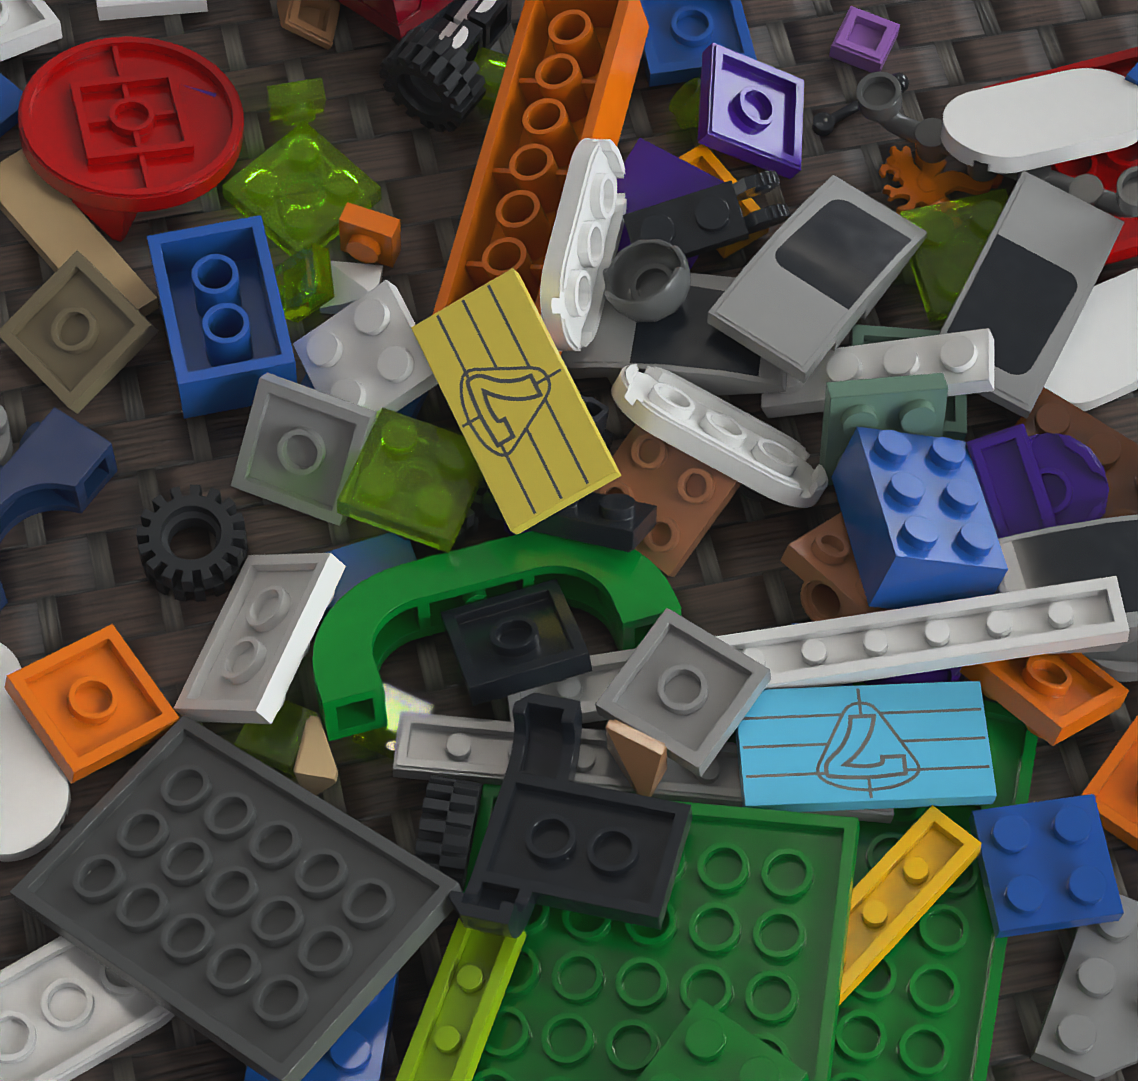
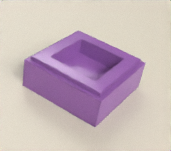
[829,6,900,73]

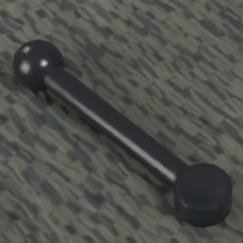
[812,72,909,136]

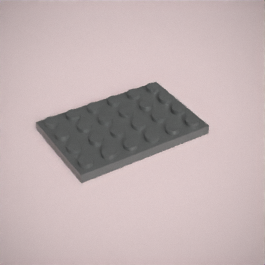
[10,715,462,1081]

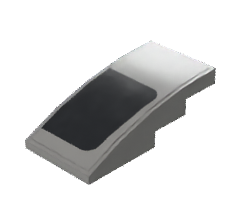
[938,170,1124,419]
[707,175,928,383]
[561,273,788,396]
[994,514,1138,654]

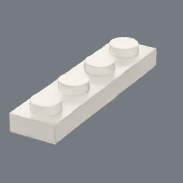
[761,328,994,418]

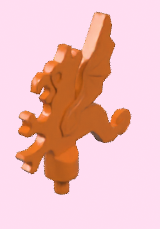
[878,144,1003,230]

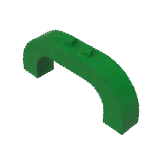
[312,531,681,742]

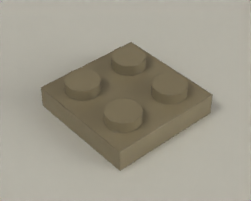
[0,251,159,414]

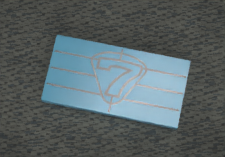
[735,681,997,812]

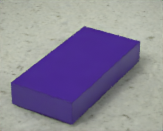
[966,423,1058,539]

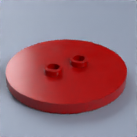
[18,36,244,212]

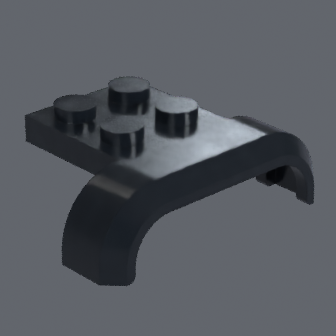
[449,692,693,938]

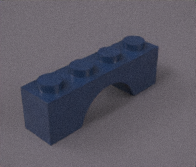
[0,407,118,611]

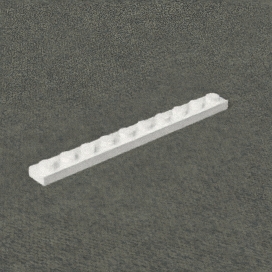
[508,576,1130,724]

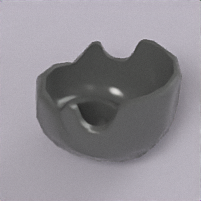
[603,239,691,322]

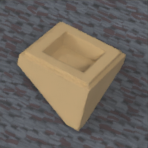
[293,715,338,795]

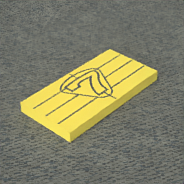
[411,268,621,535]

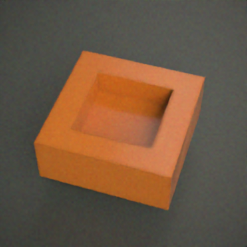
[339,202,401,268]

